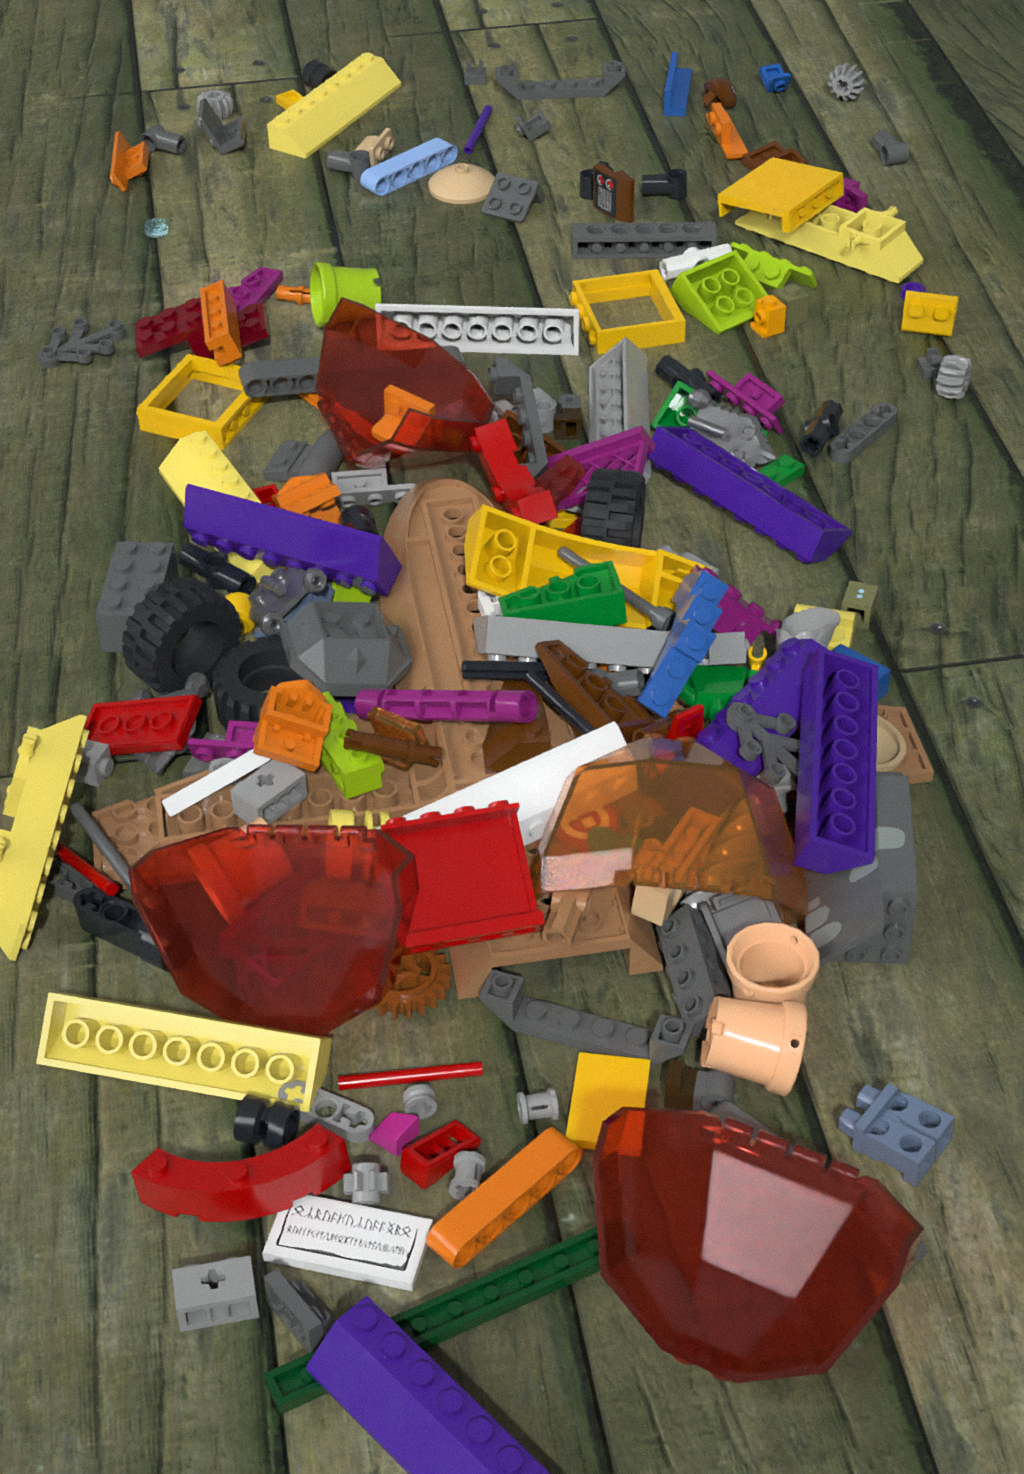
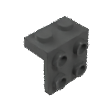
[197,98,247,155]
[482,172,546,224]

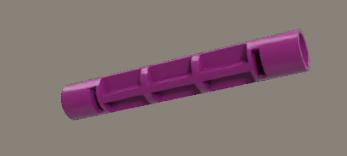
[355,689,538,723]

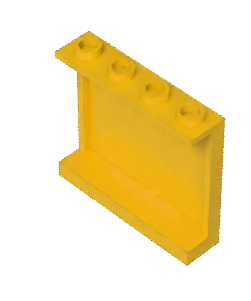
[717,157,844,233]

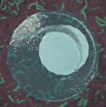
[144,218,168,238]

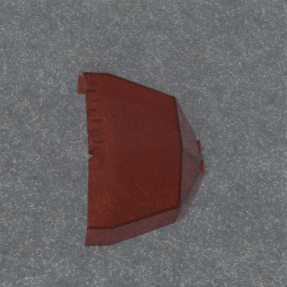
[316,297,495,469]
[128,824,419,1036]
[592,1107,924,1383]

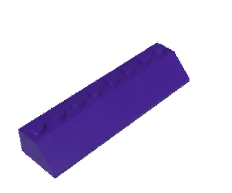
[647,426,853,564]
[184,484,402,596]
[654,637,827,817]
[793,647,879,874]
[306,1296,550,1474]

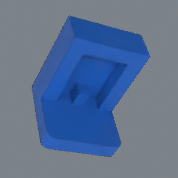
[758,63,792,93]

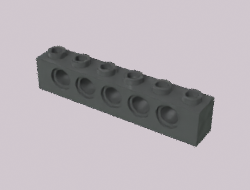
[572,222,717,259]

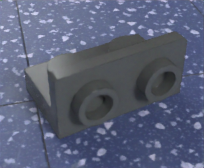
[264,1268,336,1354]

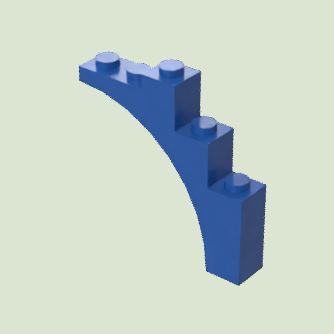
[636,570,729,718]

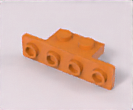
[706,102,748,160]
[110,131,149,192]

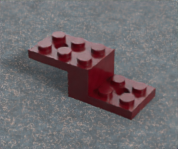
[135,297,270,359]

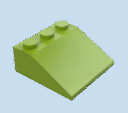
[669,249,768,335]

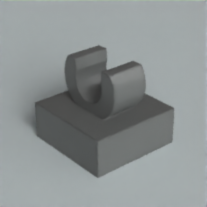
[464,60,486,85]
[916,347,944,380]

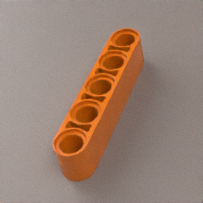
[426,1127,583,1269]

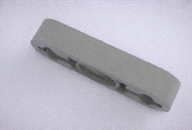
[278,1080,375,1143]

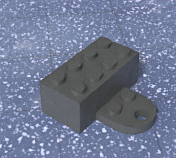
[95,541,190,652]

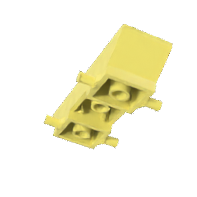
[735,204,923,284]
[0,714,89,961]

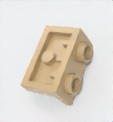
[354,128,394,167]

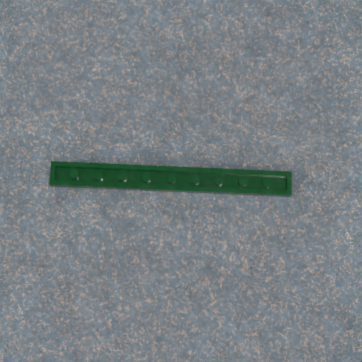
[263,1216,639,1415]

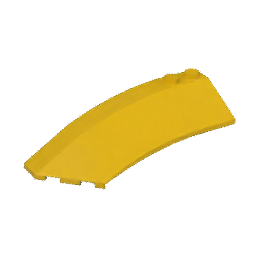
[464,504,712,629]

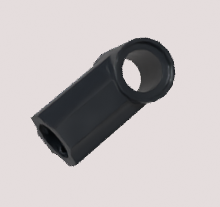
[579,161,613,200]
[642,169,687,200]

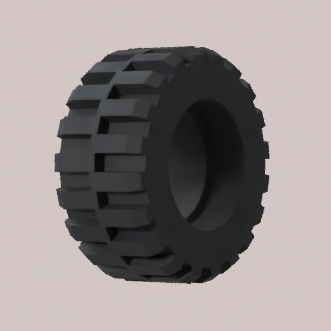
[581,468,646,548]
[122,577,241,696]
[212,636,315,731]

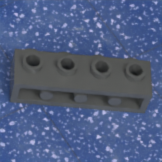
[656,903,732,1041]

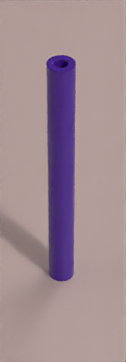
[464,105,493,154]

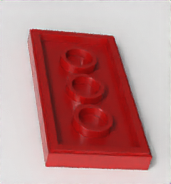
[83,694,203,755]

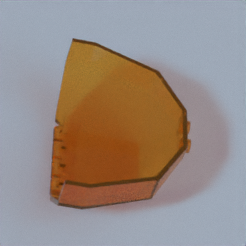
[529,733,807,925]

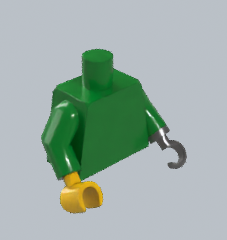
[678,646,767,722]

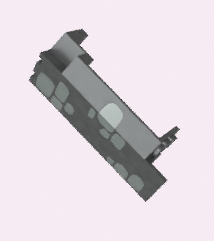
[800,771,919,967]

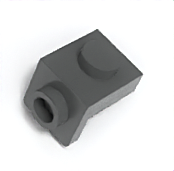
[514,111,552,142]

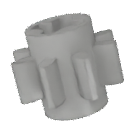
[343,1162,389,1205]

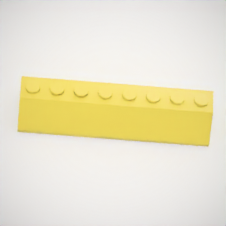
[267,53,401,159]
[159,430,288,587]
[36,992,332,1112]

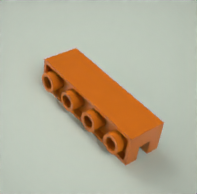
[200,279,242,367]

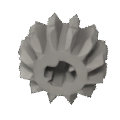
[827,62,866,102]
[196,89,234,121]
[936,355,972,399]

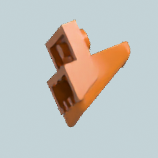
[372,384,441,453]
[271,472,341,524]
[252,679,333,772]

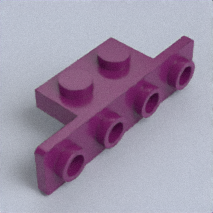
[706,369,785,435]
[692,565,782,645]
[187,720,303,769]

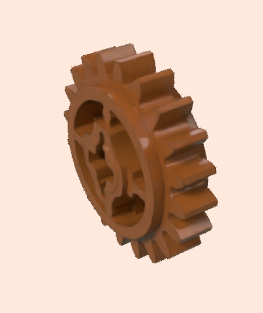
[354,939,451,1020]

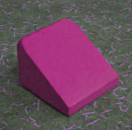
[368,1112,420,1157]

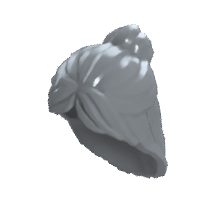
[776,607,840,652]

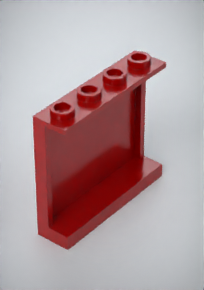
[379,800,545,956]

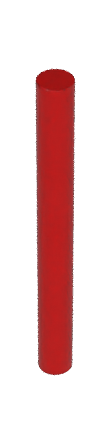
[54,841,118,896]
[338,1061,483,1091]

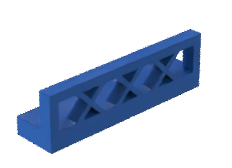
[664,52,692,117]

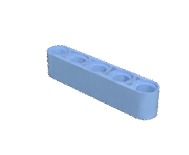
[360,137,458,196]

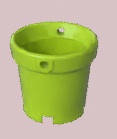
[310,262,381,328]

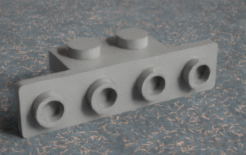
[331,468,416,508]

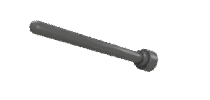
[558,546,676,631]
[70,803,168,917]

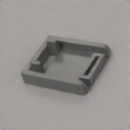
[700,878,784,981]

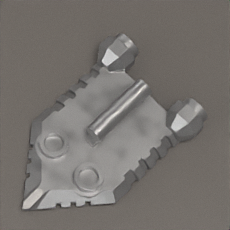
[688,388,777,467]
[248,567,327,635]
[131,672,210,776]

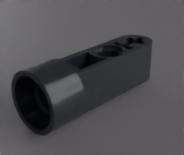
[73,887,193,972]

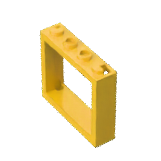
[569,269,686,355]
[136,354,271,450]

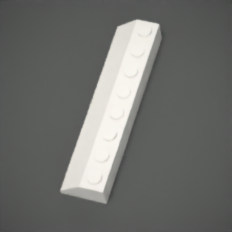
[375,303,580,355]
[375,721,639,880]

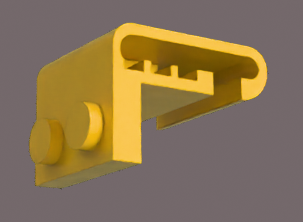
[901,290,959,337]

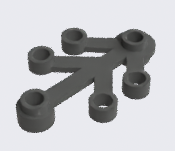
[37,318,126,368]
[726,702,800,785]

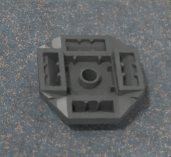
[279,601,413,697]

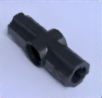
[656,355,722,403]
[799,399,844,456]
[178,542,256,595]

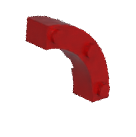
[468,418,558,524]
[131,1124,352,1222]

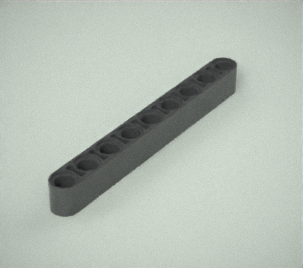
[238,345,467,397]

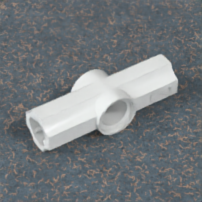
[660,243,732,281]

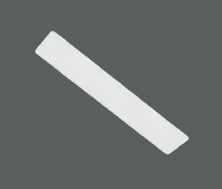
[162,749,270,817]

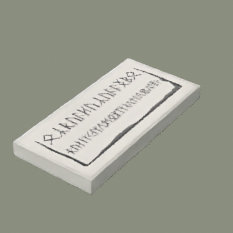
[262,1195,433,1291]

